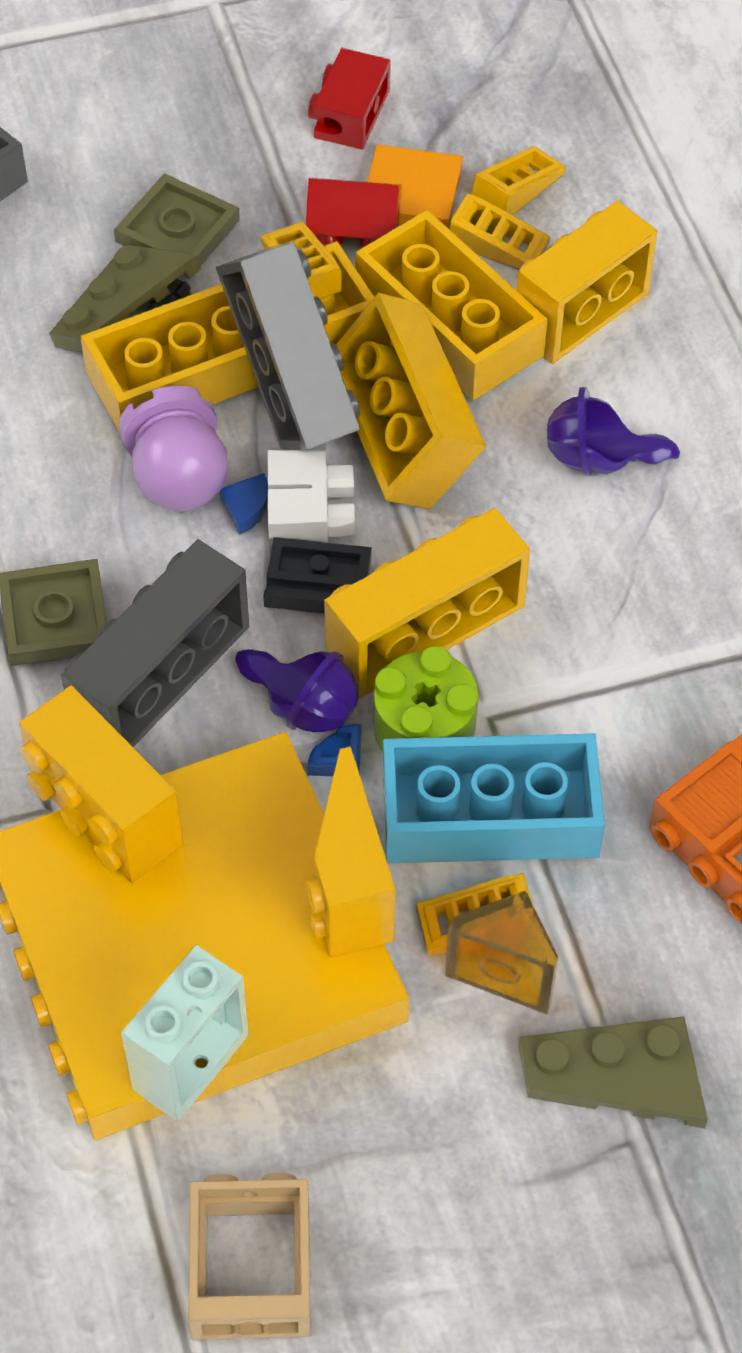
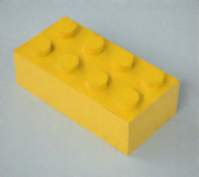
[355,210,548,401]
[336,293,487,509]
[324,507,530,699]

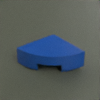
[220,473,268,535]
[307,724,362,776]

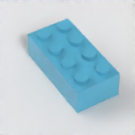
[383,733,605,863]

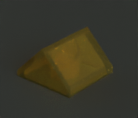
[445,890,559,1014]

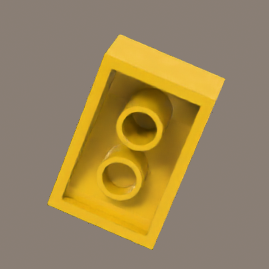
[306,746,396,957]

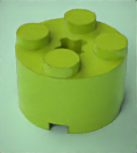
[373,646,478,752]

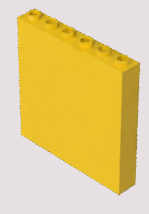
[0,731,409,1141]

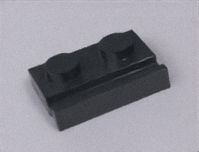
[263,537,372,613]

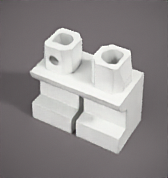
[268,450,355,554]

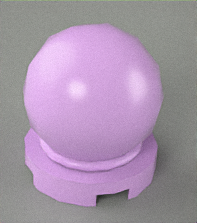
[119,385,227,513]

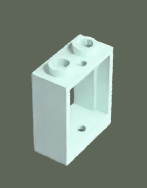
[121,945,249,1122]

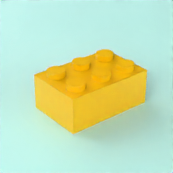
[517,200,658,365]
[19,685,183,883]

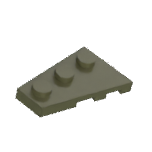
[49,244,201,352]
[518,1016,708,1129]

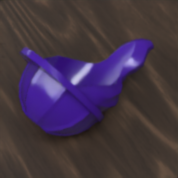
[547,387,680,476]
[235,649,358,732]

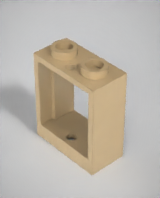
[188,1173,311,1340]

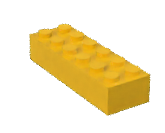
[80,241,374,431]

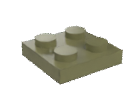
[114,173,240,266]
[0,559,107,666]

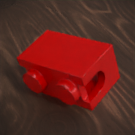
[308,48,391,150]
[305,178,402,247]

